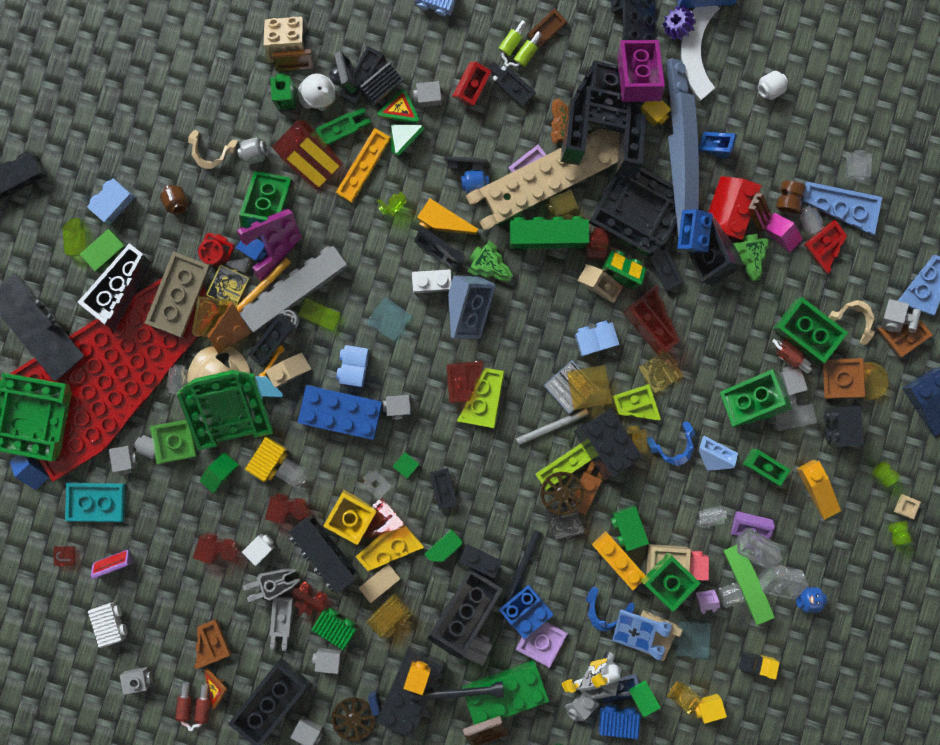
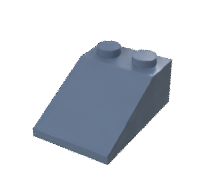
[448,276,496,339]

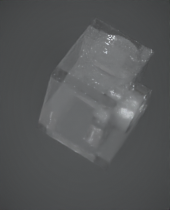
[362,469,393,501]

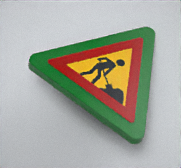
[377,89,419,123]

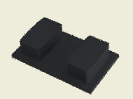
[444,156,487,170]

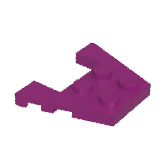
[237,209,302,282]

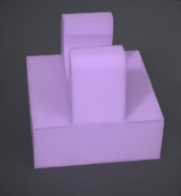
[696,590,720,614]

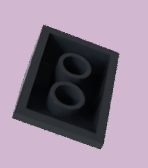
[688,216,744,285]

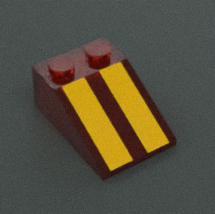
[272,120,343,190]

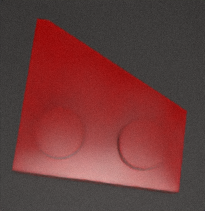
[804,220,847,273]

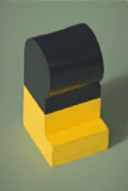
[739,652,779,680]

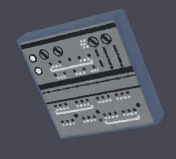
[543,360,598,414]

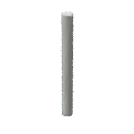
[516,409,589,445]

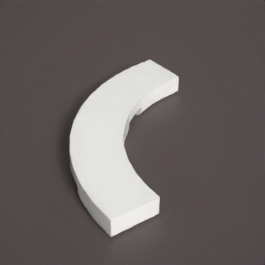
[681,6,720,102]

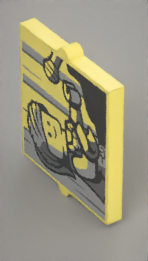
[206,265,249,307]

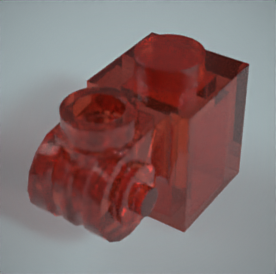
[585,228,609,260]
[265,493,308,524]
[193,532,238,564]

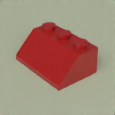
[708,176,761,243]

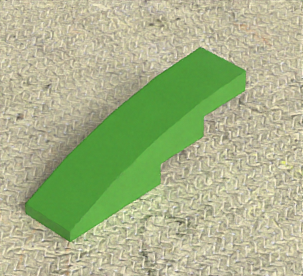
[723,543,775,626]

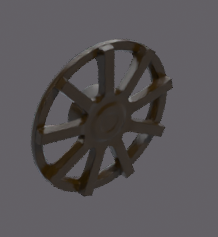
[540,472,584,515]
[332,697,375,741]

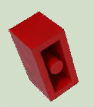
[452,61,492,106]

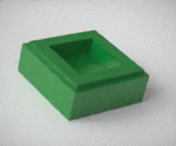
[392,452,419,478]

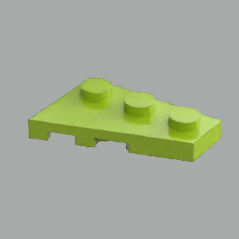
[457,368,505,428]

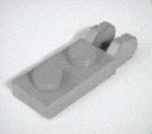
[270,596,293,652]

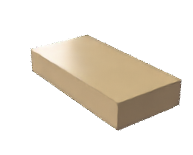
[359,563,401,603]

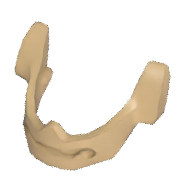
[188,130,237,169]
[828,300,875,345]

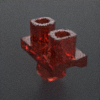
[292,581,328,616]

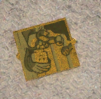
[638,349,683,394]

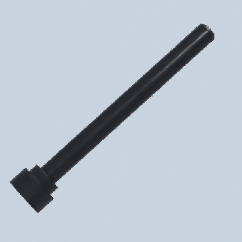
[409,681,504,701]

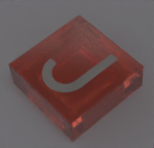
[54,546,75,566]

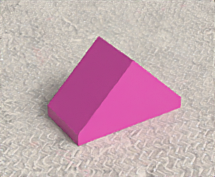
[765,213,803,253]

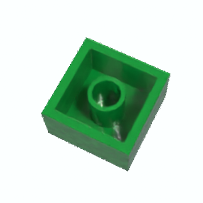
[641,553,701,612]

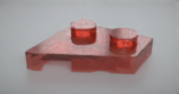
[446,361,484,403]
[363,498,406,539]

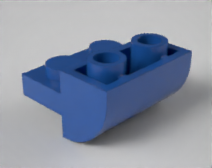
[499,585,554,639]

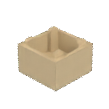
[646,544,691,575]

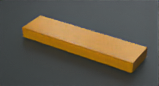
[336,128,391,203]

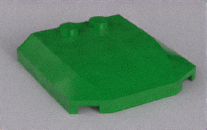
[177,370,273,451]
[0,373,71,461]

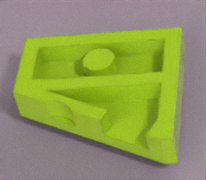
[612,384,661,420]

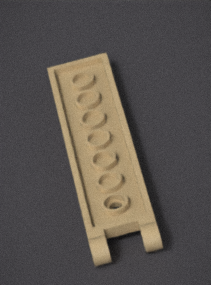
[466,128,620,231]

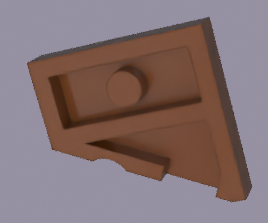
[207,301,251,353]
[876,320,933,358]
[195,618,231,669]

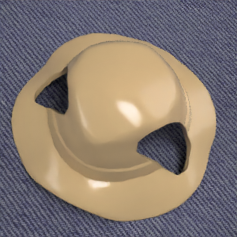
[187,347,250,383]

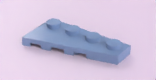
[802,182,882,235]

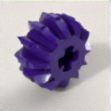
[662,6,696,40]

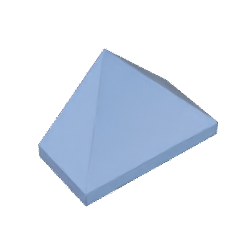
[699,436,738,471]

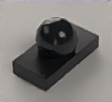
[329,51,357,93]

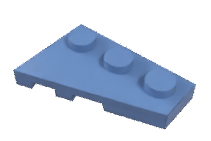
[898,255,940,316]

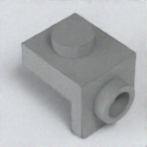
[564,692,599,722]

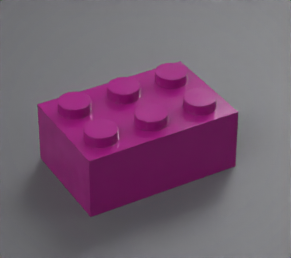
[617,40,665,102]

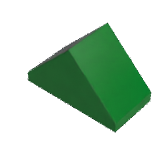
[199,452,239,493]
[629,680,661,717]

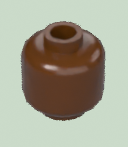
[160,185,189,215]

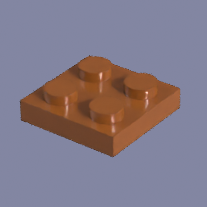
[823,358,865,398]

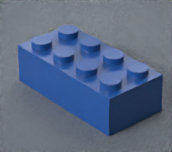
[298,385,383,440]

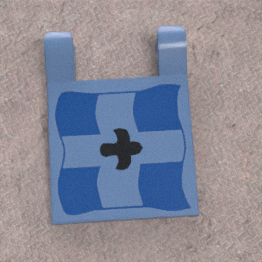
[612,610,672,660]

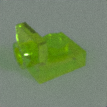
[377,191,407,217]

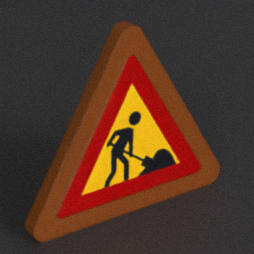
[203,667,227,709]

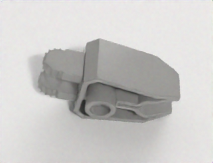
[243,569,300,602]

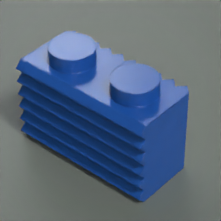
[598,705,641,739]

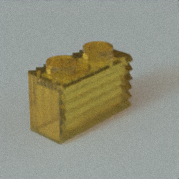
[366,593,411,639]

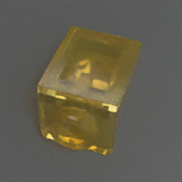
[626,426,647,453]
[667,681,703,715]

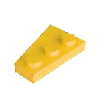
[356,518,424,571]

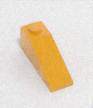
[417,198,478,235]
[796,460,841,520]

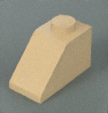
[578,264,623,303]
[265,353,311,388]

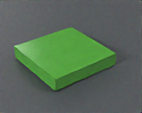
[150,420,196,464]

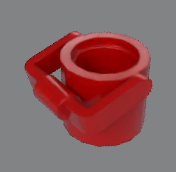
[198,233,235,267]

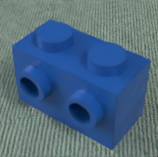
[677,209,713,253]

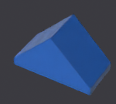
[698,132,737,159]
[10,455,50,490]

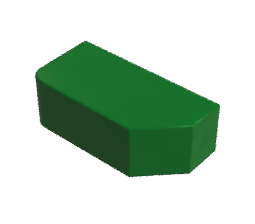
[424,528,462,562]

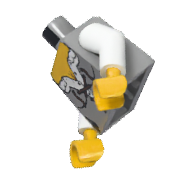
[562,652,621,700]

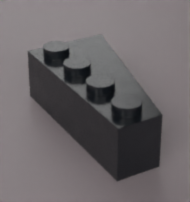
[78,244,152,331]

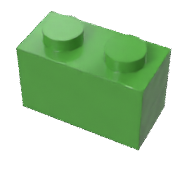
[80,229,127,273]

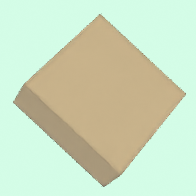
[894,494,921,520]

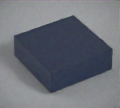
[368,691,381,716]

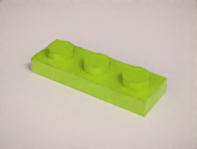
[535,443,591,490]

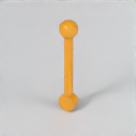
[259,346,284,376]

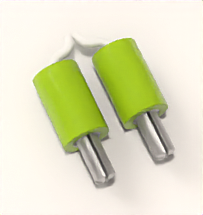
[498,21,542,67]

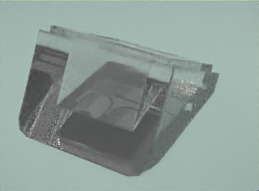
[227,258,253,274]

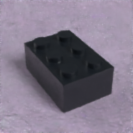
[574,408,642,480]

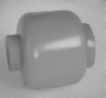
[238,137,268,165]

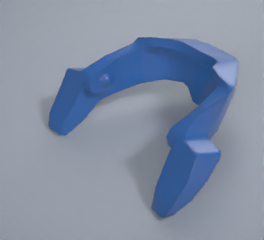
[646,421,695,466]
[586,587,635,632]

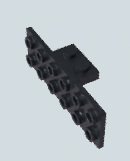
[610,0,655,40]
[0,273,85,381]

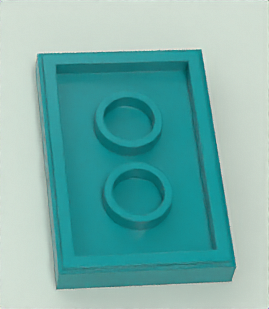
[65,482,125,522]

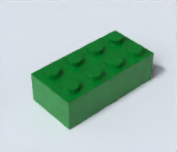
[509,216,589,249]
[462,660,549,725]

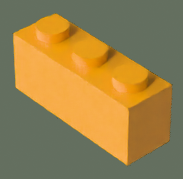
[592,531,645,590]

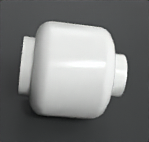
[758,71,788,100]

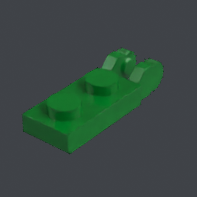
[315,108,371,147]

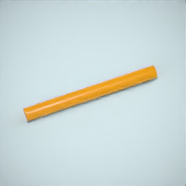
[236,258,291,314]

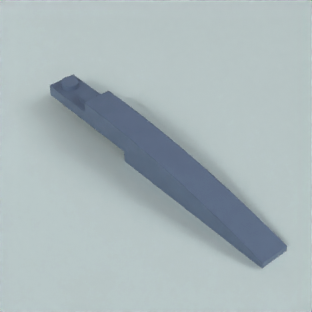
[666,58,699,237]

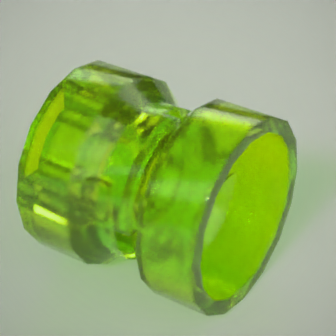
[872,461,900,488]
[888,521,912,545]

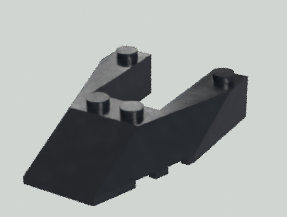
[560,60,646,178]

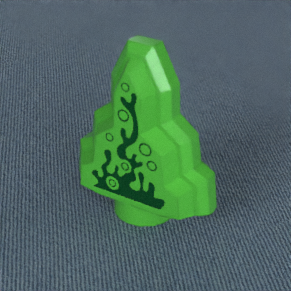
[734,234,769,281]
[467,240,513,282]

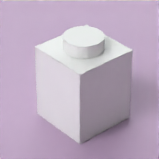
[242,534,275,566]

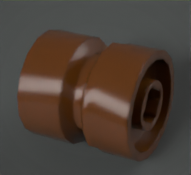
[775,181,807,214]

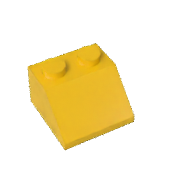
[323,490,376,545]

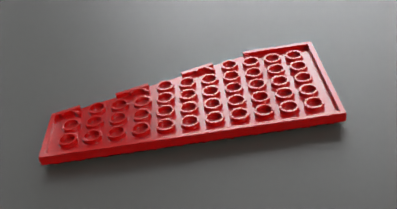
[0,278,219,482]

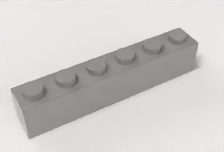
[240,246,349,333]

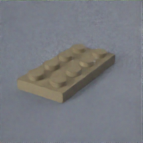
[145,251,211,338]

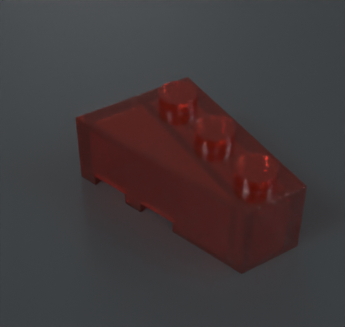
[622,284,679,356]

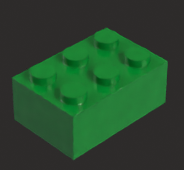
[773,297,848,364]

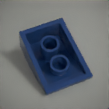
[902,367,940,437]

